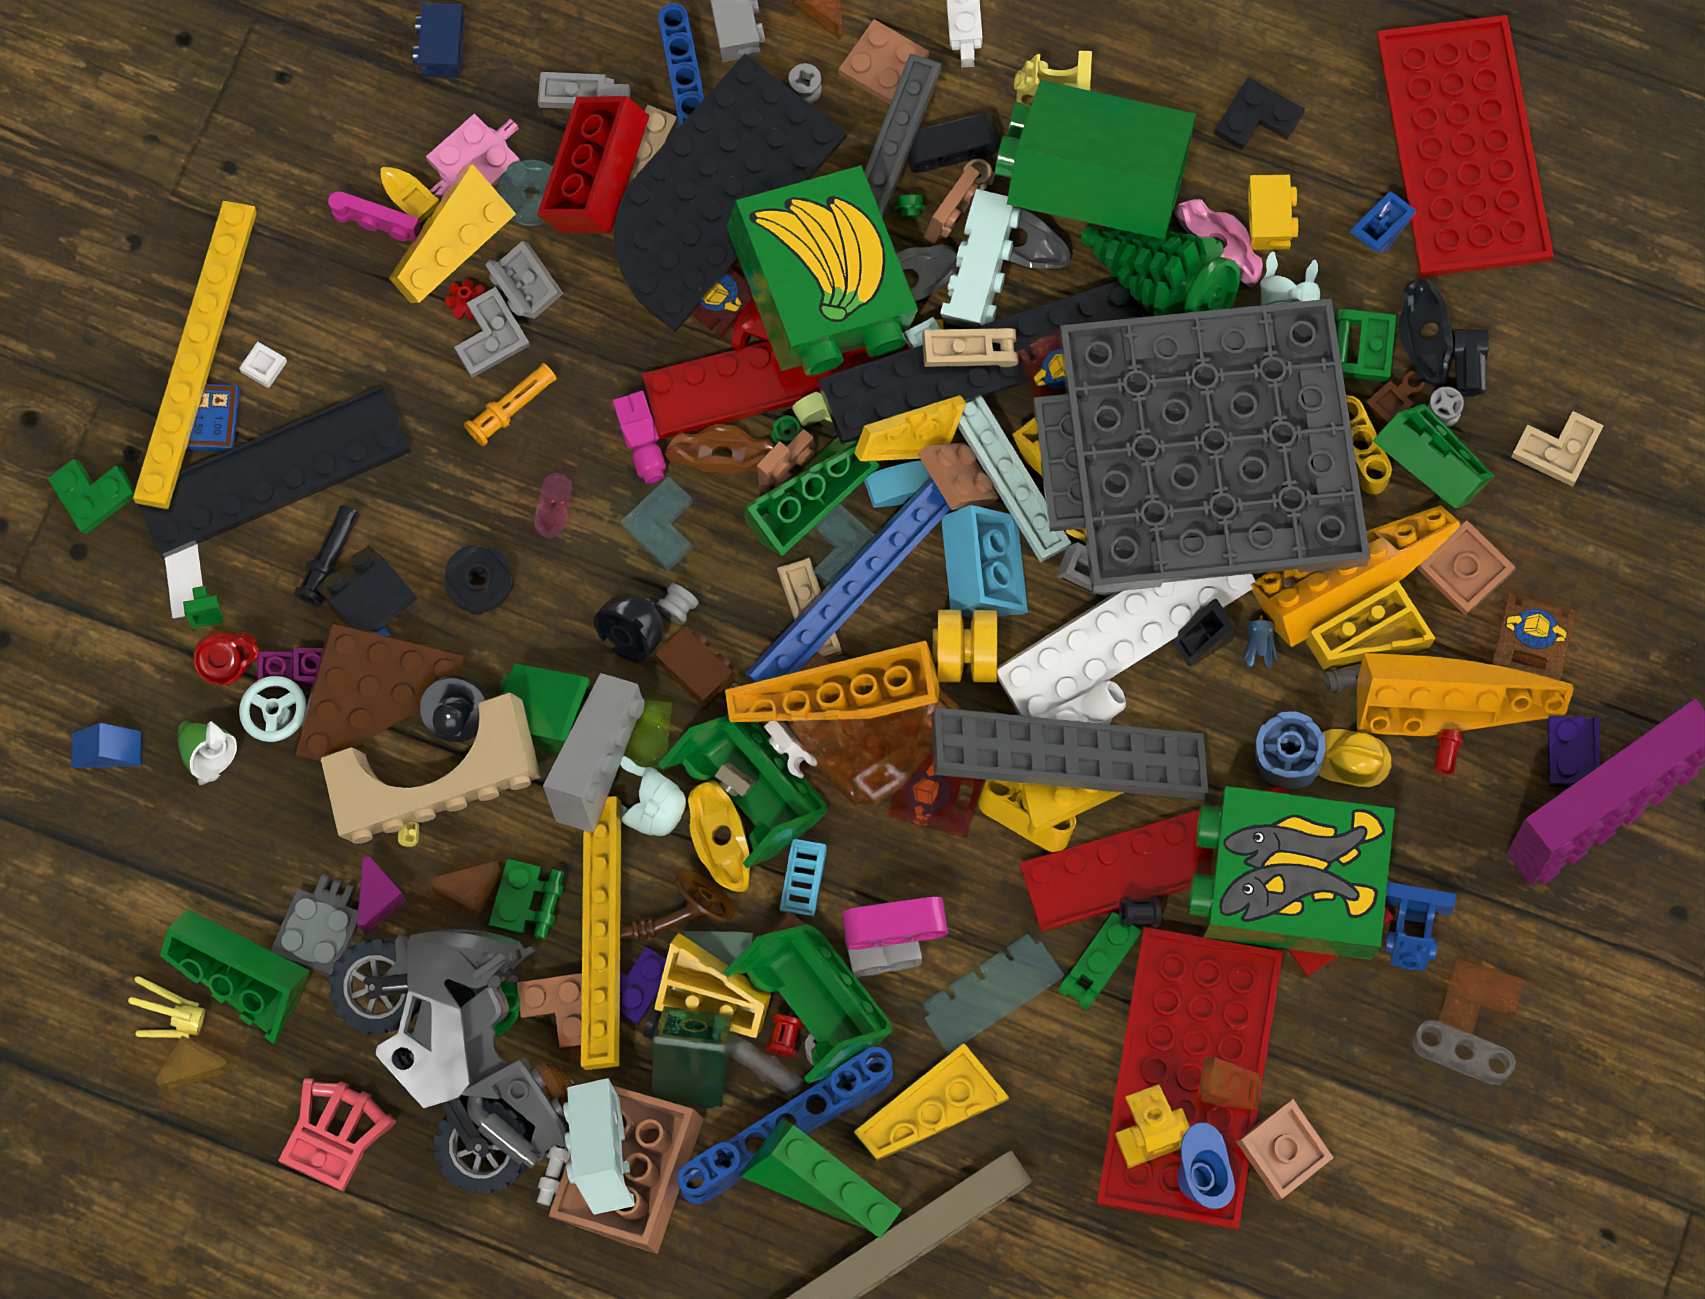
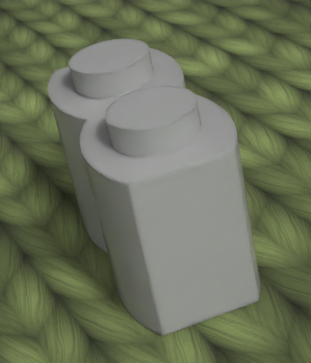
[845,940,922,978]

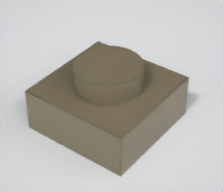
[715,761,757,797]

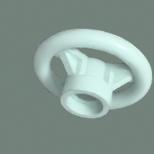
[239,676,307,742]

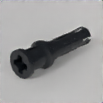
[293,505,360,606]

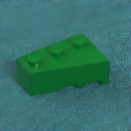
[1373,404,1494,509]

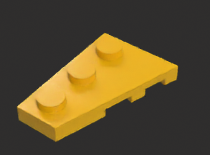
[854,395,966,461]

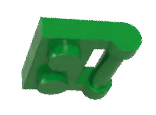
[1334,309,1396,382]

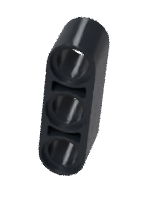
[907,113,1001,173]

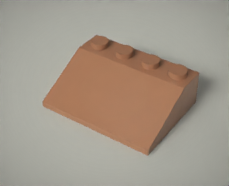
[549,1086,704,1254]

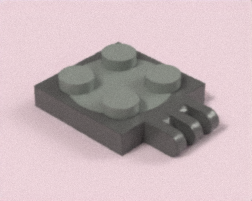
[271,873,358,976]

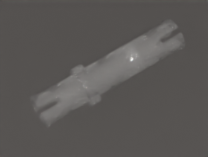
[705,1026,805,1098]

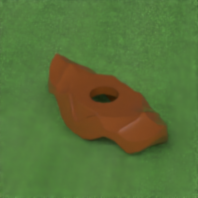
[664,424,775,475]

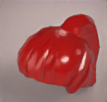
[193,631,259,686]

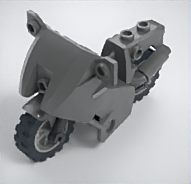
[328,929,570,1194]

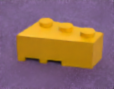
[1306,581,1435,670]
[654,933,771,1038]

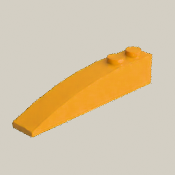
[725,641,940,722]

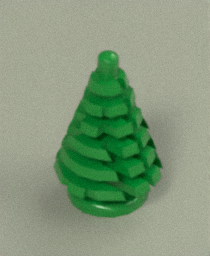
[1081,226,1240,316]

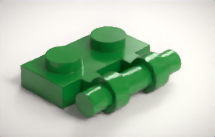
[489,859,564,940]

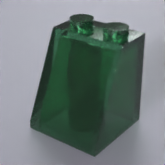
[652,1006,734,1108]

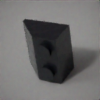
[316,545,418,632]

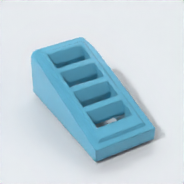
[780,839,827,918]

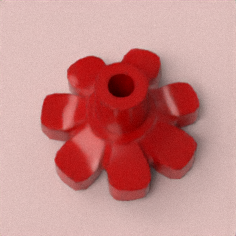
[445,279,486,320]

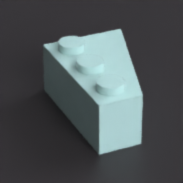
[563,1078,635,1215]

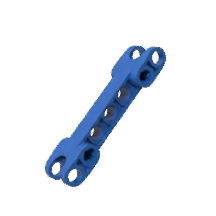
[678,1047,893,1205]

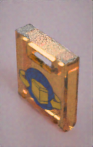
[1491,593,1577,681]

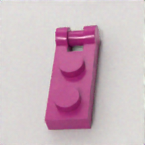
[328,191,422,242]

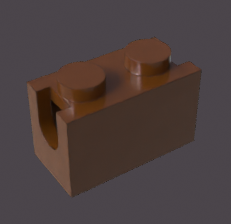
[655,626,734,710]

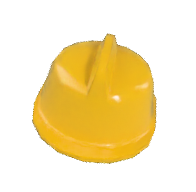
[1319,729,1391,788]

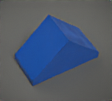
[1350,191,1416,253]
[71,723,142,768]

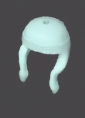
[1260,252,1320,305]
[607,756,686,836]

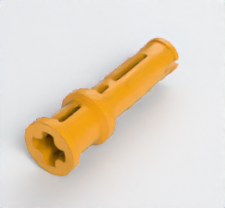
[464,363,557,446]

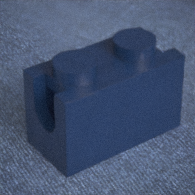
[413,3,465,78]

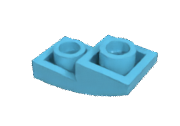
[864,460,932,508]

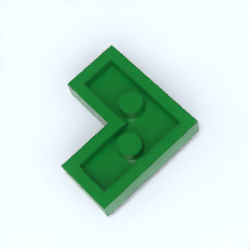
[48,459,135,534]

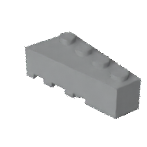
[543,673,645,833]

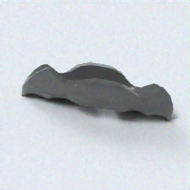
[966,207,1070,269]
[896,244,959,302]

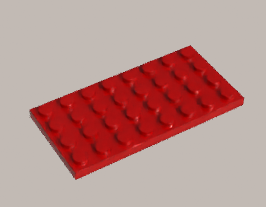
[1376,15,1554,278]
[1096,927,1283,1231]

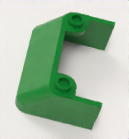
[658,715,827,868]
[723,925,892,1083]

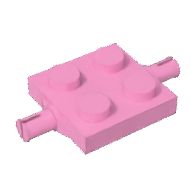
[426,114,520,199]

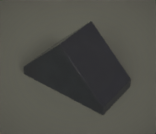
[1171,599,1236,667]

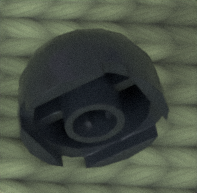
[594,593,663,663]

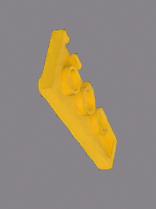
[854,1043,1009,1162]

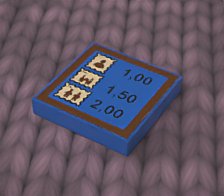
[186,384,240,452]

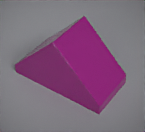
[357,857,406,933]

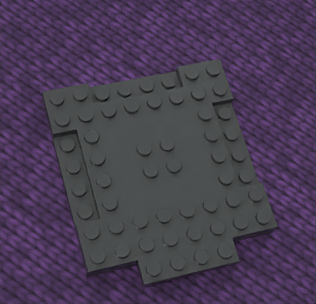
[1033,299,1370,594]

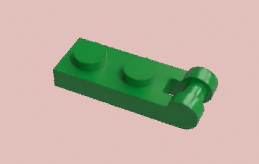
[1058,912,1142,1011]

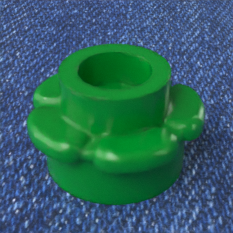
[893,195,926,218]
[771,416,803,447]

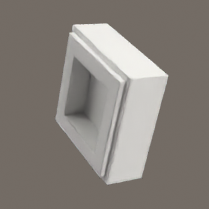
[239,342,287,389]

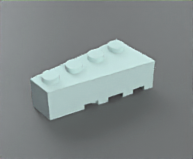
[940,189,1021,329]

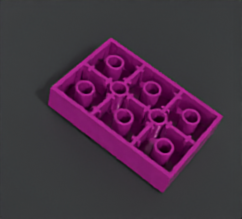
[1506,698,1705,887]

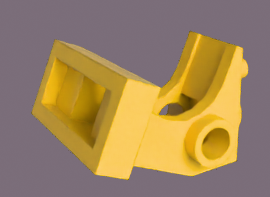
[1115,1084,1190,1169]

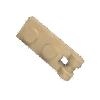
[922,328,1018,367]

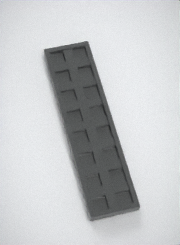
[931,707,1209,800]

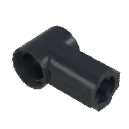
[1452,329,1489,397]

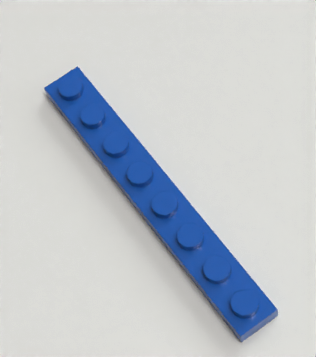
[745,478,951,683]

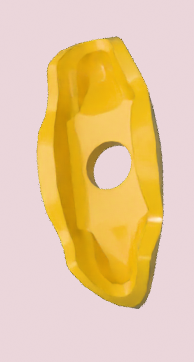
[688,780,750,892]

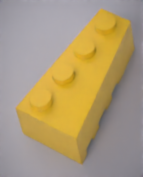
[389,164,516,303]

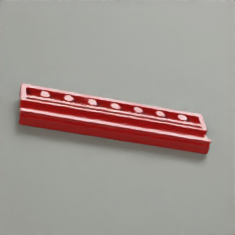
[642,341,910,440]
[1019,786,1288,933]

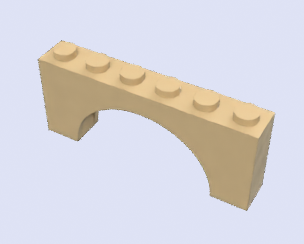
[321,692,541,844]

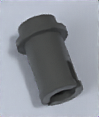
[1324,662,1362,694]

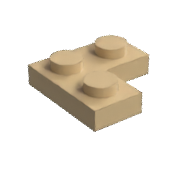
[1511,411,1604,487]

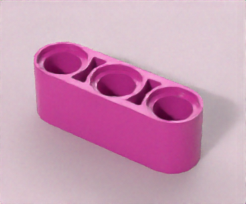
[842,897,948,950]

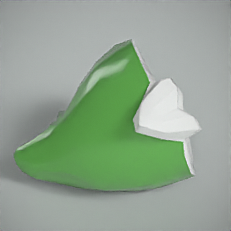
[177,720,237,786]

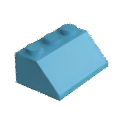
[941,505,1028,618]

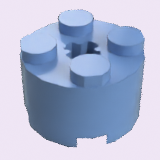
[1255,712,1326,789]

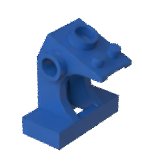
[1385,882,1456,971]

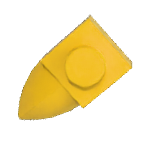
[380,167,440,223]

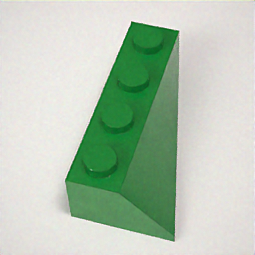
[744,437,880,556]
[160,909,309,1044]
[739,1118,902,1238]

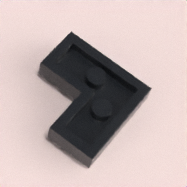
[1214,78,1305,150]

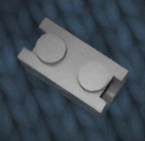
[710,0,765,62]

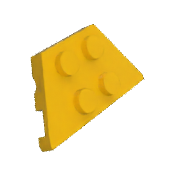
[1018,783,1123,836]

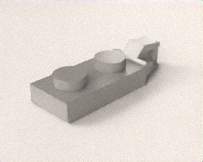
[538,72,631,109]

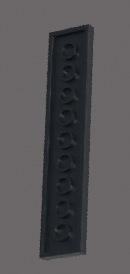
[817,281,1143,445]

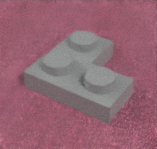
[454,287,530,378]

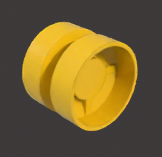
[933,610,997,682]

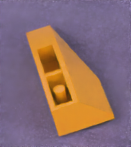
[1250,505,1460,647]

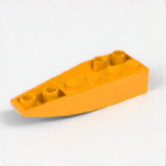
[1357,653,1574,736]

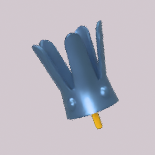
[1243,615,1279,668]

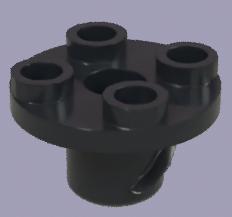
[420,675,488,742]

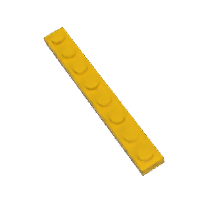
[581,796,621,1070]

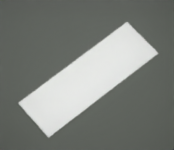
[165,544,203,618]

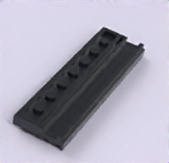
[138,386,411,559]

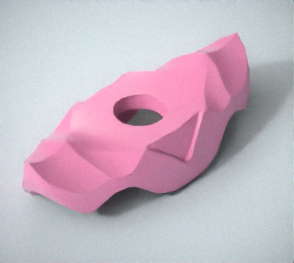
[1174,199,1263,288]

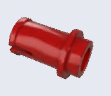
[1432,729,1464,775]

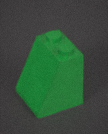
[500,663,592,756]

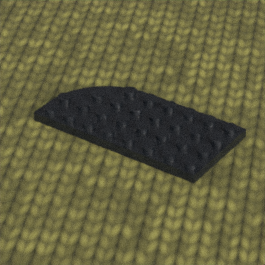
[614,53,846,333]

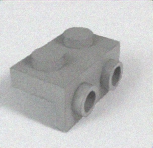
[485,241,564,319]

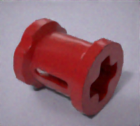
[765,1014,804,1058]

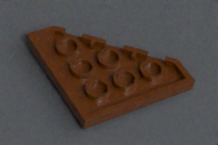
[294,621,464,761]

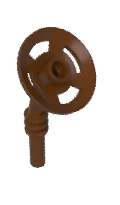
[620,870,736,941]

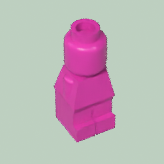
[613,390,666,484]

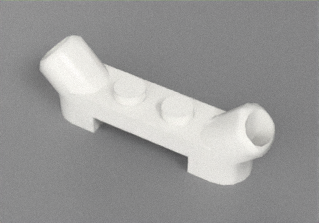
[1037,680,1126,724]

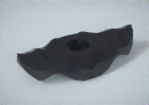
[1398,278,1454,388]

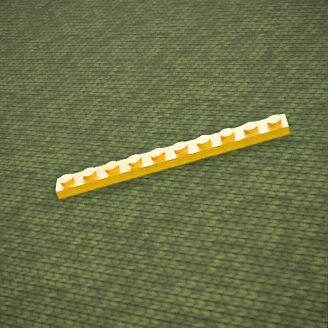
[133,201,257,509]

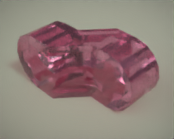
[534,472,573,538]

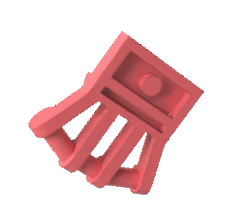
[278,1078,397,1192]

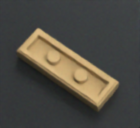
[777,558,842,664]

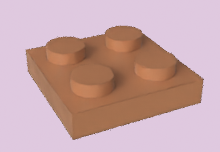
[838,19,929,105]
[924,165,980,245]
[918,442,999,510]
[1417,520,1516,616]
[1236,1099,1334,1200]

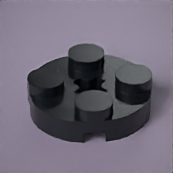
[444,545,514,615]

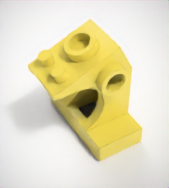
[1014,51,1092,105]

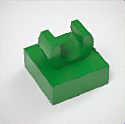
[183,585,225,629]

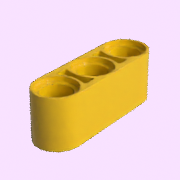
[1346,396,1392,495]
[978,780,1076,852]

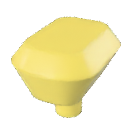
[398,821,420,847]

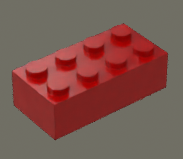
[537,96,650,234]

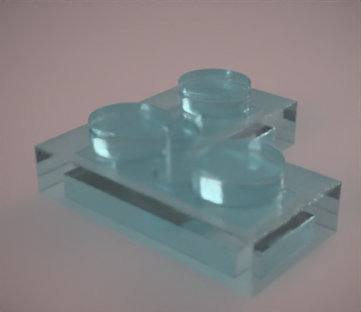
[620,476,693,571]
[813,503,875,586]

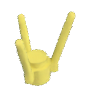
[128,976,205,1040]

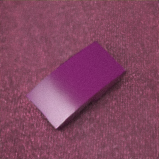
[257,648,323,688]

